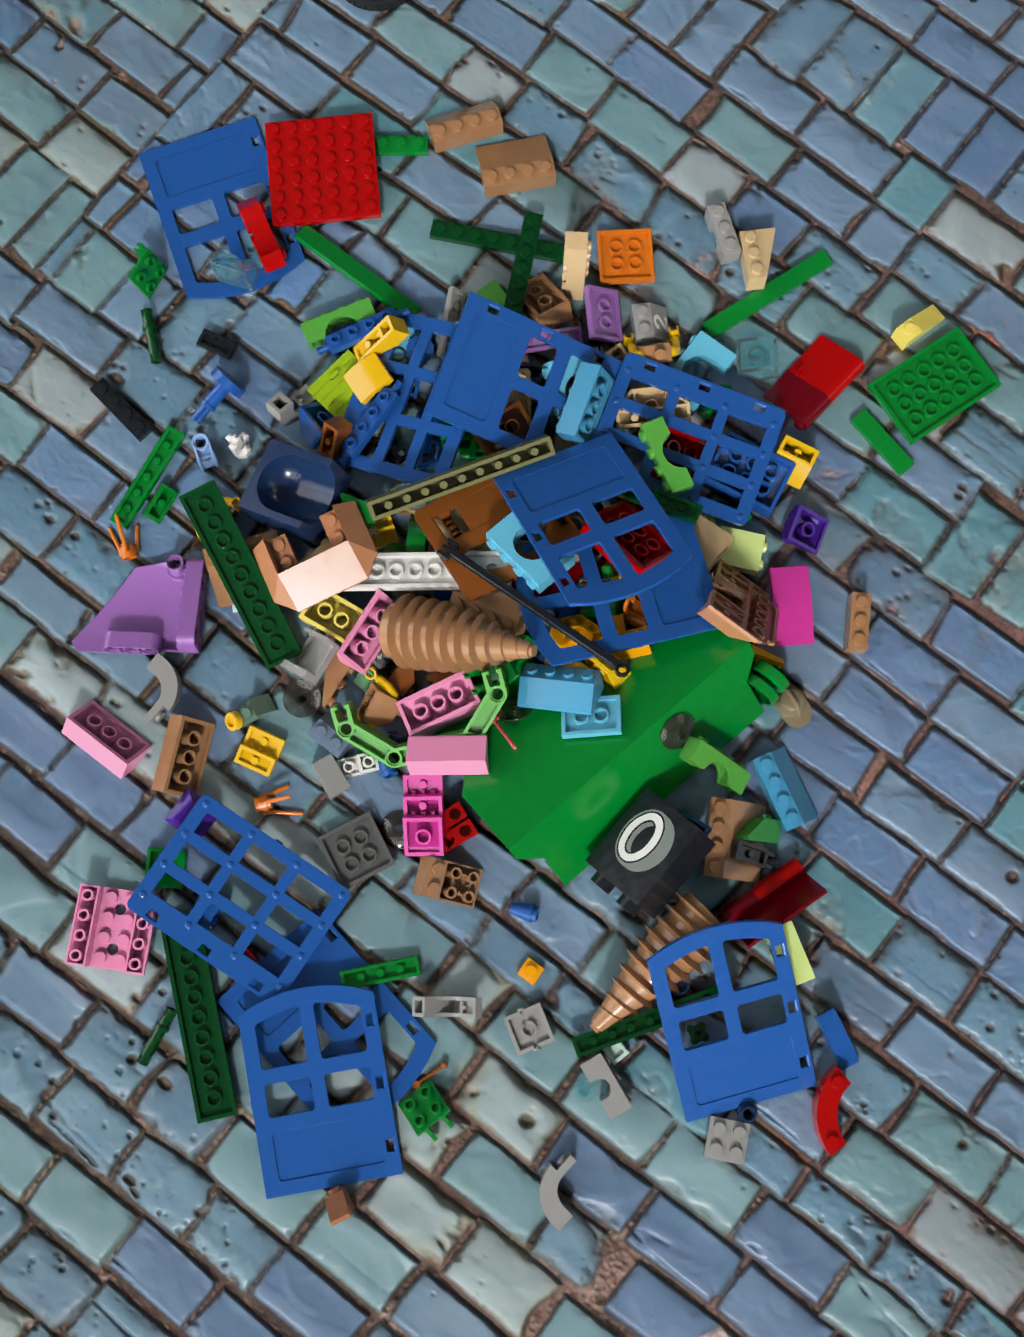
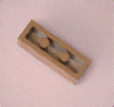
[843,592,872,654]

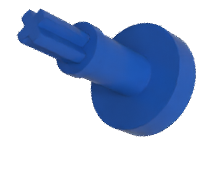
[191,366,246,424]

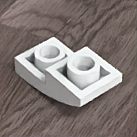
[336,753,379,778]

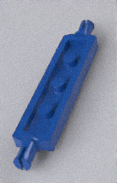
[316,307,411,355]
[338,379,403,466]

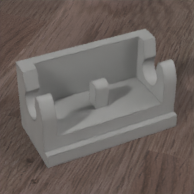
[312,754,350,801]

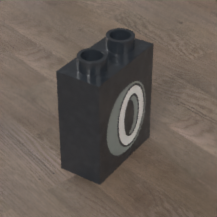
[585,787,716,919]

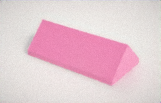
[336,589,394,675]
[406,735,489,775]

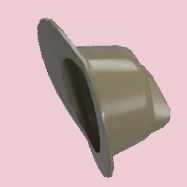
[774,685,812,728]

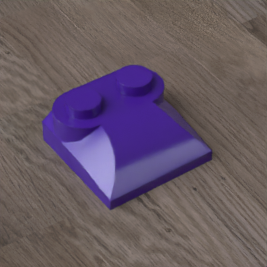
[782,504,830,555]
[164,788,217,837]

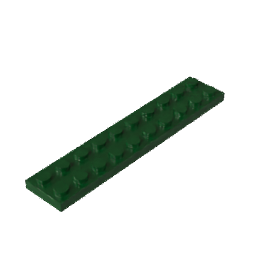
[179,480,302,670]
[161,922,239,1124]

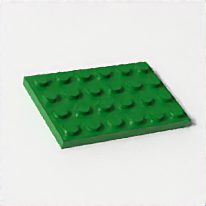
[867,327,1002,446]

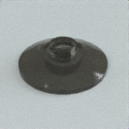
[283,679,322,718]
[497,692,533,722]
[660,713,695,750]
[381,810,404,849]

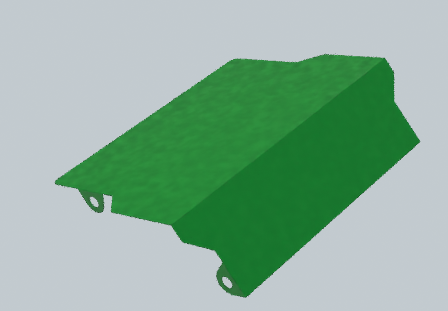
[436,575,764,886]

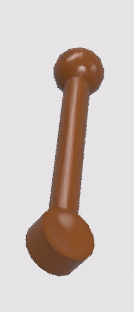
[412,1060,448,1089]

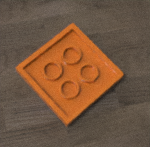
[596,228,655,285]

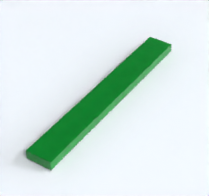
[295,225,421,314]
[702,249,833,339]

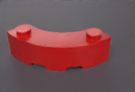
[236,196,287,274]
[812,1065,851,1156]

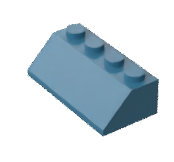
[556,362,615,445]
[517,663,604,715]
[749,746,818,833]

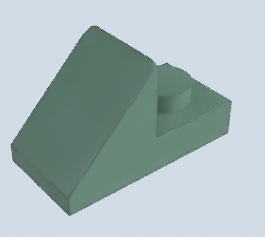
[233,693,277,728]

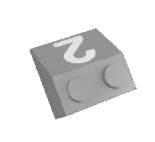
[630,302,670,346]

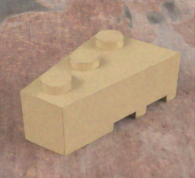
[738,227,776,291]

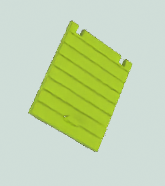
[306,349,388,417]

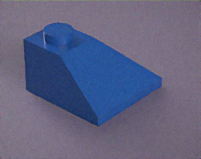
[299,402,334,449]

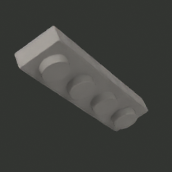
[436,286,467,359]

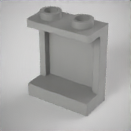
[281,627,340,686]

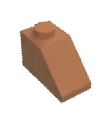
[324,1185,355,1226]

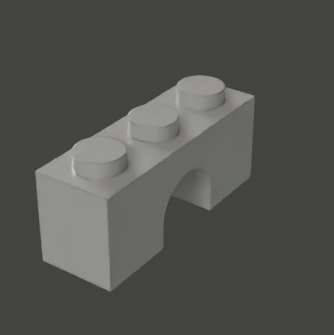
[704,202,742,265]
[579,1051,632,1120]

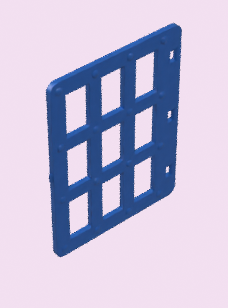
[335,310,465,483]
[593,353,786,526]
[127,795,350,1000]

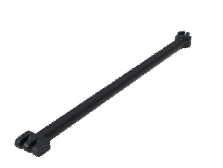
[436,538,631,678]

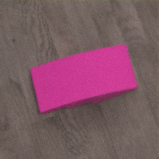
[769,565,814,646]
[402,773,445,856]

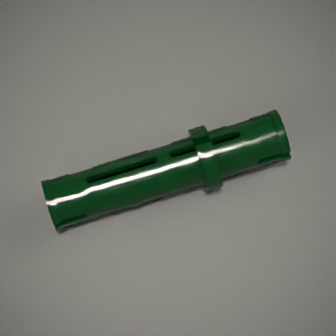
[140,308,163,365]
[136,1006,177,1066]

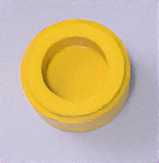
[225,711,243,731]

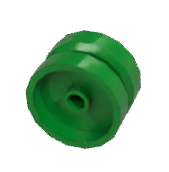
[747,659,790,707]

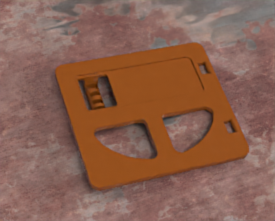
[414,478,581,601]

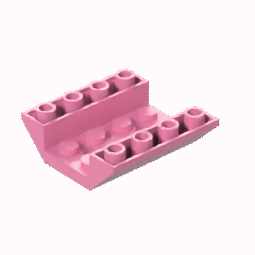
[65,883,160,976]

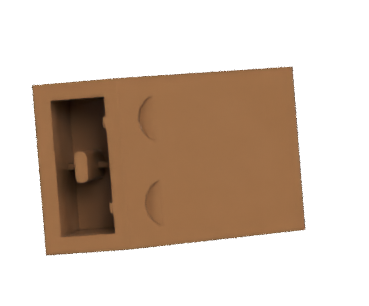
[412,856,483,908]

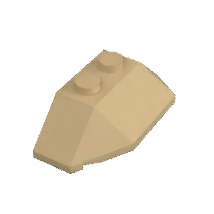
[616,387,691,429]

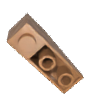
[322,649,356,710]

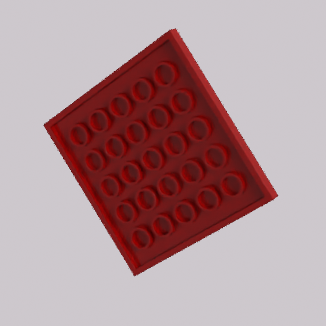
[265,112,382,228]

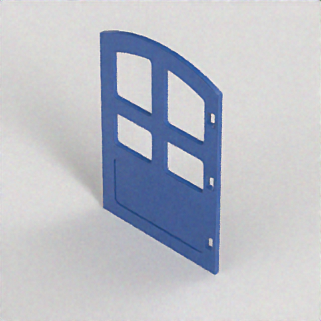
[139,116,305,300]
[425,291,623,449]
[493,432,694,607]
[516,515,717,667]
[217,909,436,1110]
[646,920,817,1123]
[238,985,403,1199]

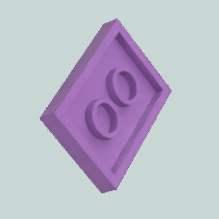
[584,284,623,344]

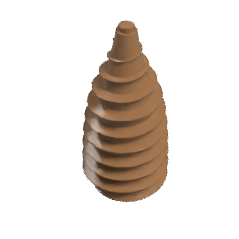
[379,594,537,673]
[589,890,725,1033]

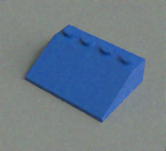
[702,430,796,519]

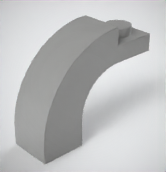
[266,384,317,425]
[144,653,182,724]
[412,995,482,1019]
[539,1152,577,1231]

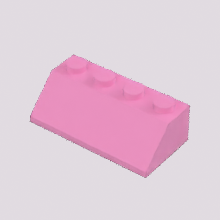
[396,671,482,736]
[61,700,152,779]

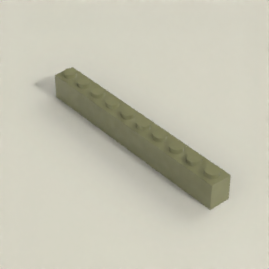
[364,435,556,521]

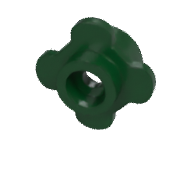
[686,1021,709,1045]

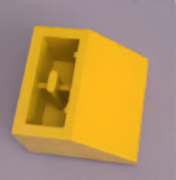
[776,435,820,490]

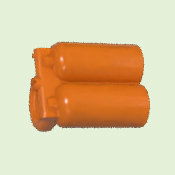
[623,596,648,629]

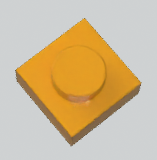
[517,957,544,985]

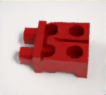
[444,801,479,853]

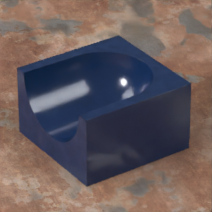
[237,439,352,546]

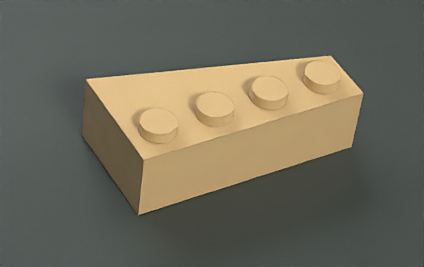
[561,231,592,301]

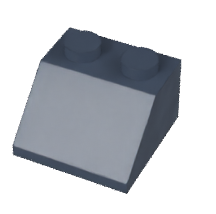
[307,710,352,759]

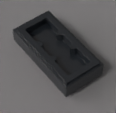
[196,328,238,361]

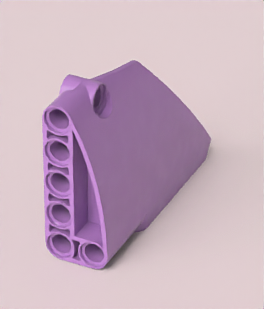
[71,554,207,655]

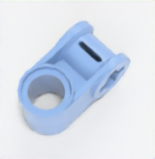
[192,433,220,472]

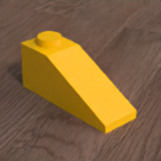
[353,315,410,362]

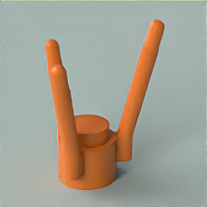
[108,514,140,561]
[254,785,304,815]

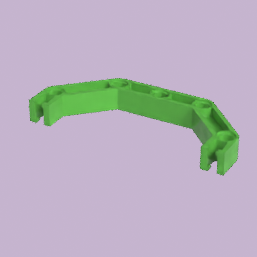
[330,665,509,768]

